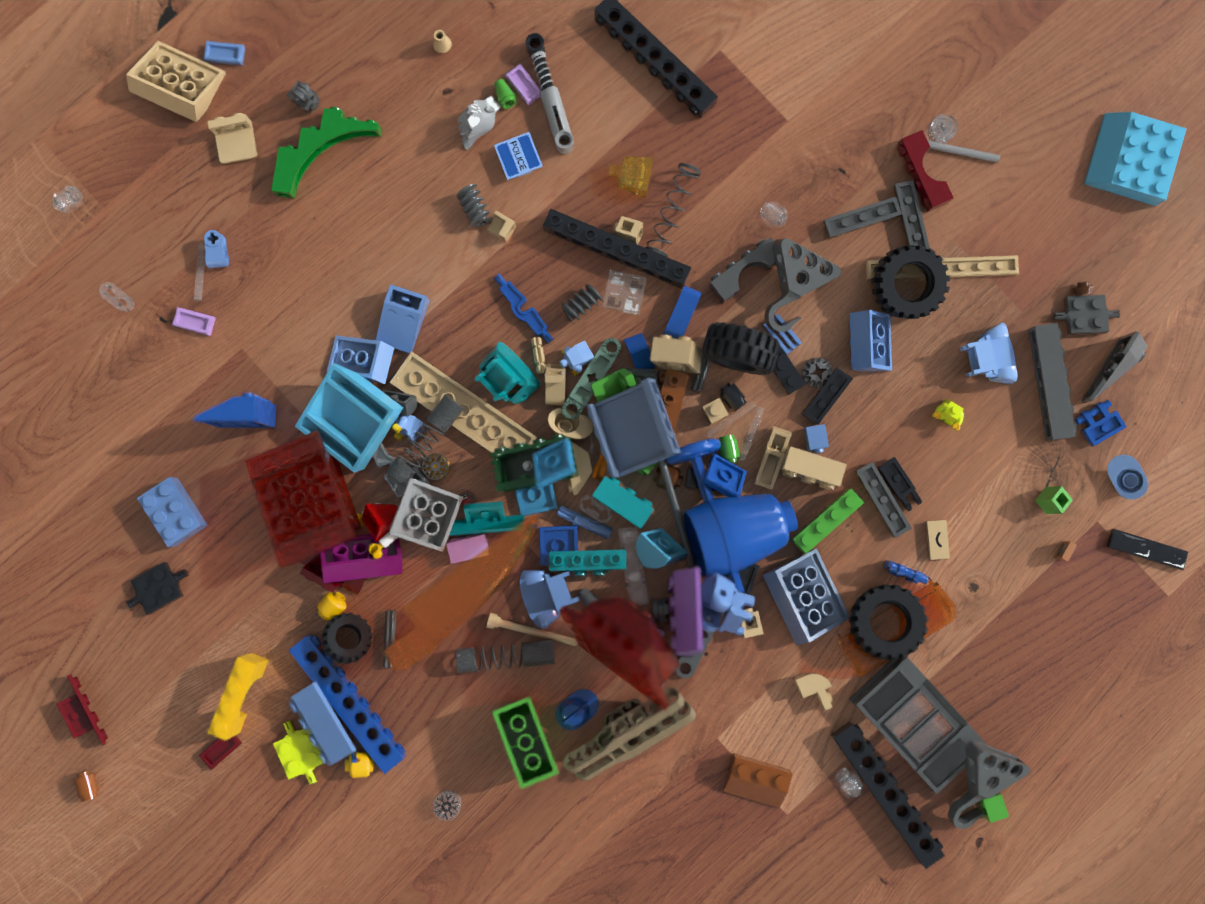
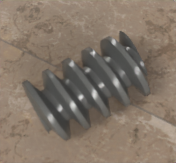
[457,184,493,227]
[561,284,604,324]

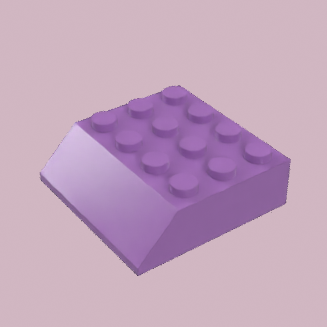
[668,568,703,656]

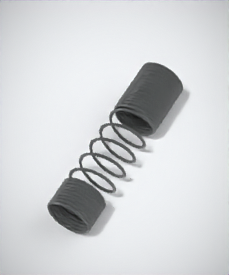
[386,395,464,486]
[456,640,555,673]

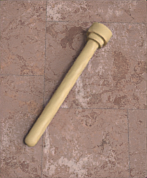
[486,612,578,646]

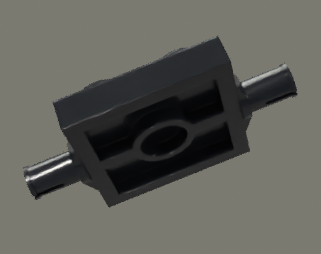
[126,562,189,615]

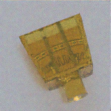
[608,156,654,198]

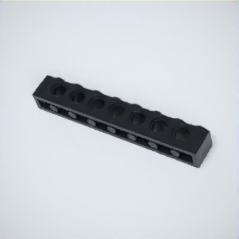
[594,0,718,118]
[543,208,691,289]
[831,721,945,869]

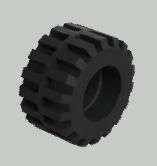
[322,612,373,664]

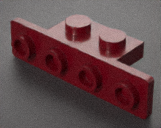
[292,541,366,595]
[56,674,108,746]

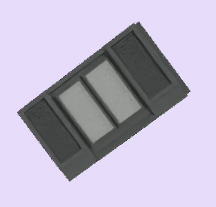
[849,657,987,794]

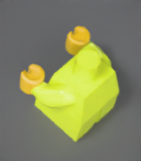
[932,399,964,431]

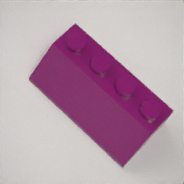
[319,534,403,583]

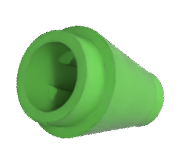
[494,79,516,109]

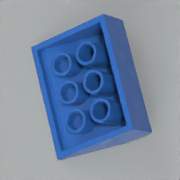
[194,393,277,428]

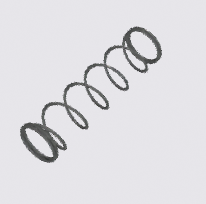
[645,163,701,257]

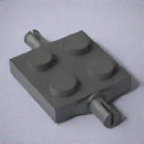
[1053,295,1120,335]

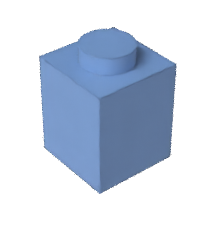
[803,424,829,454]

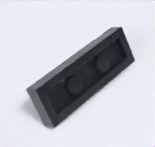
[802,367,853,425]

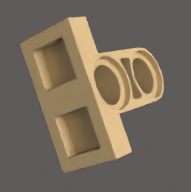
[545,364,566,406]

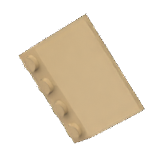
[126,41,225,122]

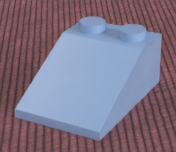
[326,335,394,384]

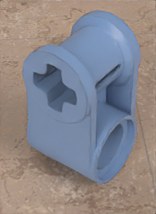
[204,230,229,268]

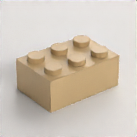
[650,335,702,374]
[779,446,847,490]

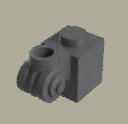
[287,80,321,114]

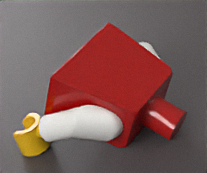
[351,503,398,559]

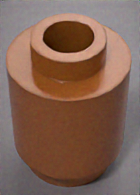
[73,770,99,802]

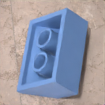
[849,310,892,372]

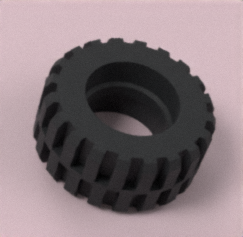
[871,245,950,319]
[701,322,780,375]
[849,584,928,660]

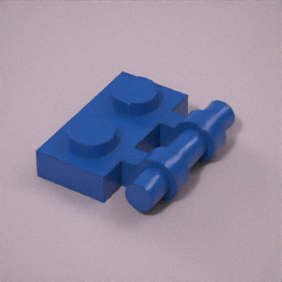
[1075,400,1127,447]
[883,560,929,584]

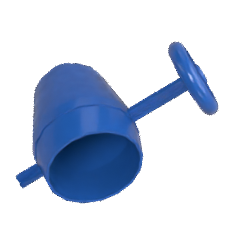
[666,438,798,592]

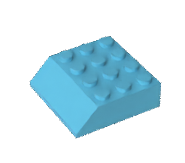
[1084,112,1187,206]
[295,363,403,472]

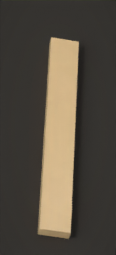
[866,255,1019,281]

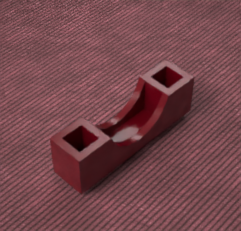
[897,130,954,212]

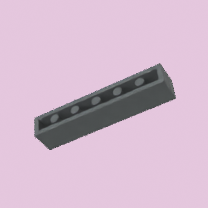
[1028,323,1077,441]

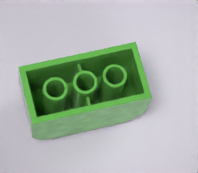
[492,697,559,789]

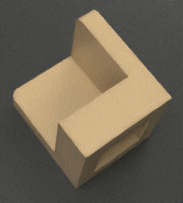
[488,211,516,242]

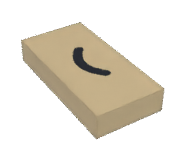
[925,520,950,560]

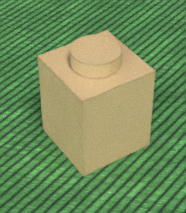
[701,398,729,426]

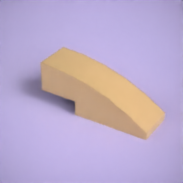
[754,426,791,490]

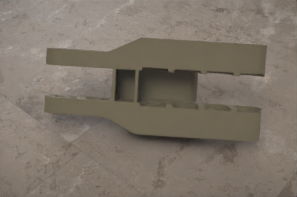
[563,687,696,781]

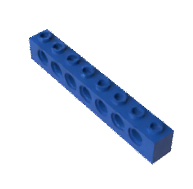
[289,634,406,774]

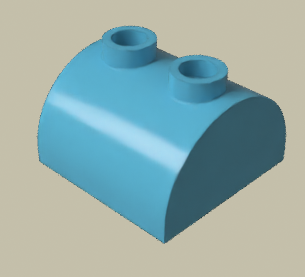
[636,528,689,569]

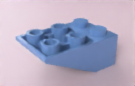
[376,284,430,353]

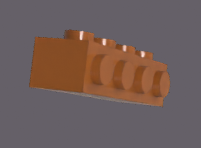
[659,369,689,432]

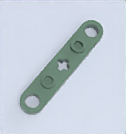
[562,338,621,420]

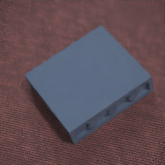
[587,378,681,478]

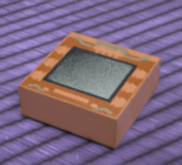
[1054,541,1077,561]

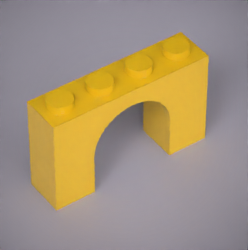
[207,653,269,740]

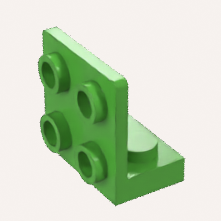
[590,368,636,403]

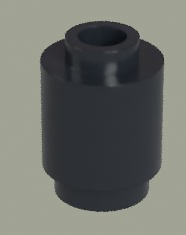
[720,383,747,411]

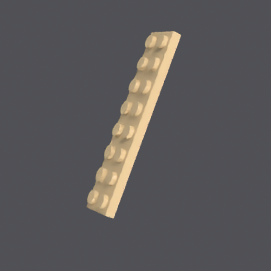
[390,352,537,453]

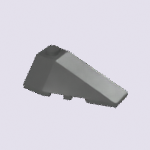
[1082,331,1148,403]

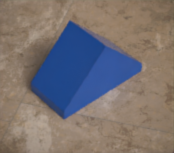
[624,333,655,369]

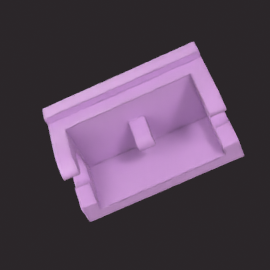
[446,533,489,564]

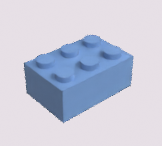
[137,477,208,547]

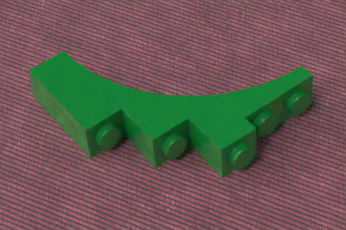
[271,107,382,199]

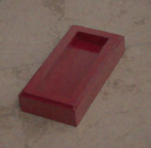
[198,735,242,770]

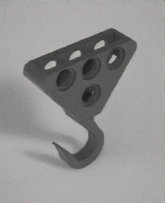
[764,239,841,332]
[948,740,1030,829]

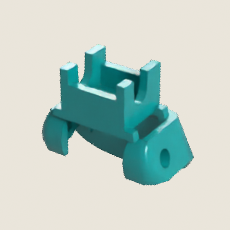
[475,341,541,404]

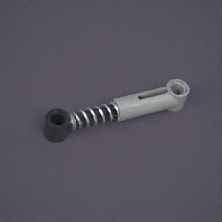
[525,33,574,154]

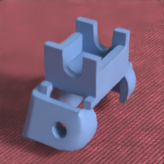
[520,570,579,630]
[700,573,755,636]

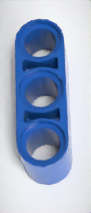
[663,285,702,339]

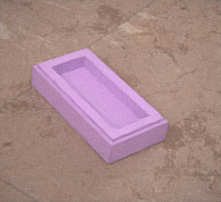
[505,64,541,106]
[172,307,216,336]

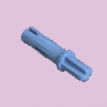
[557,506,613,540]

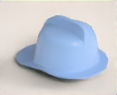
[1107,455,1149,500]

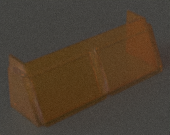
[837,577,956,677]

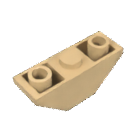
[567,442,593,496]

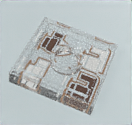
[602,270,647,315]

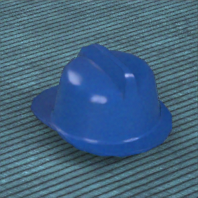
[556,689,599,730]

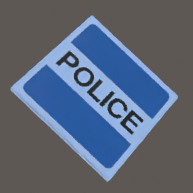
[494,132,543,180]

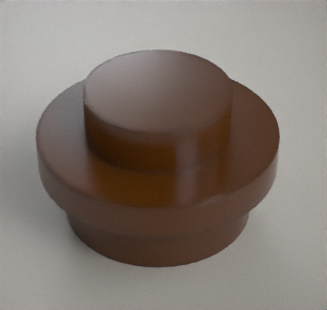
[1073,281,1094,295]

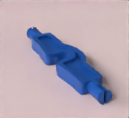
[494,274,554,344]

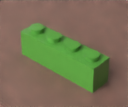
[790,488,864,554]

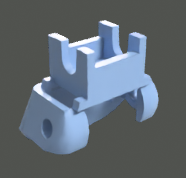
[960,322,1017,384]

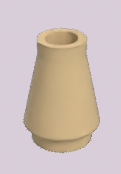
[433,30,452,53]

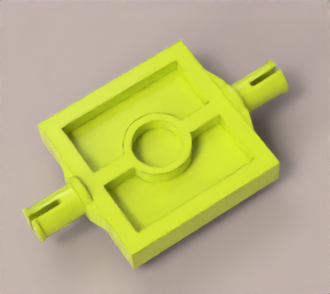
[273,720,323,785]

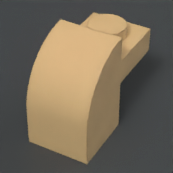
[793,672,833,711]

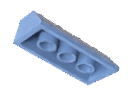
[288,682,356,766]

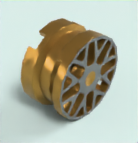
[422,453,451,481]

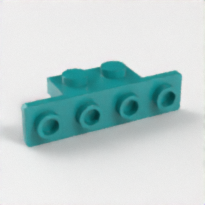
[449,501,525,536]
[549,550,627,577]

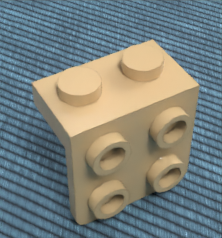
[208,113,258,164]

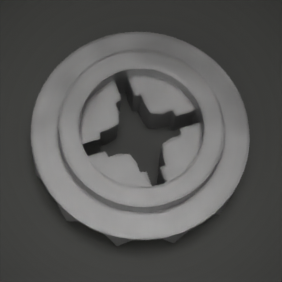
[802,357,833,388]

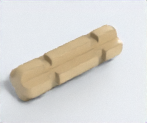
[531,337,546,374]

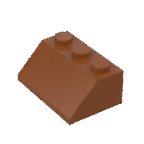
[723,753,793,808]

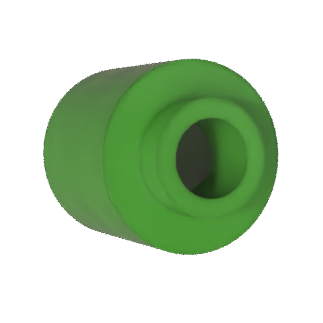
[719,435,740,463]

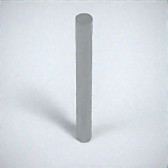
[927,140,1000,163]

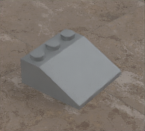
[389,478,463,552]

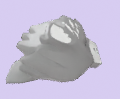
[457,96,501,150]

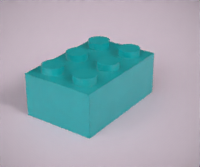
[592,476,654,529]

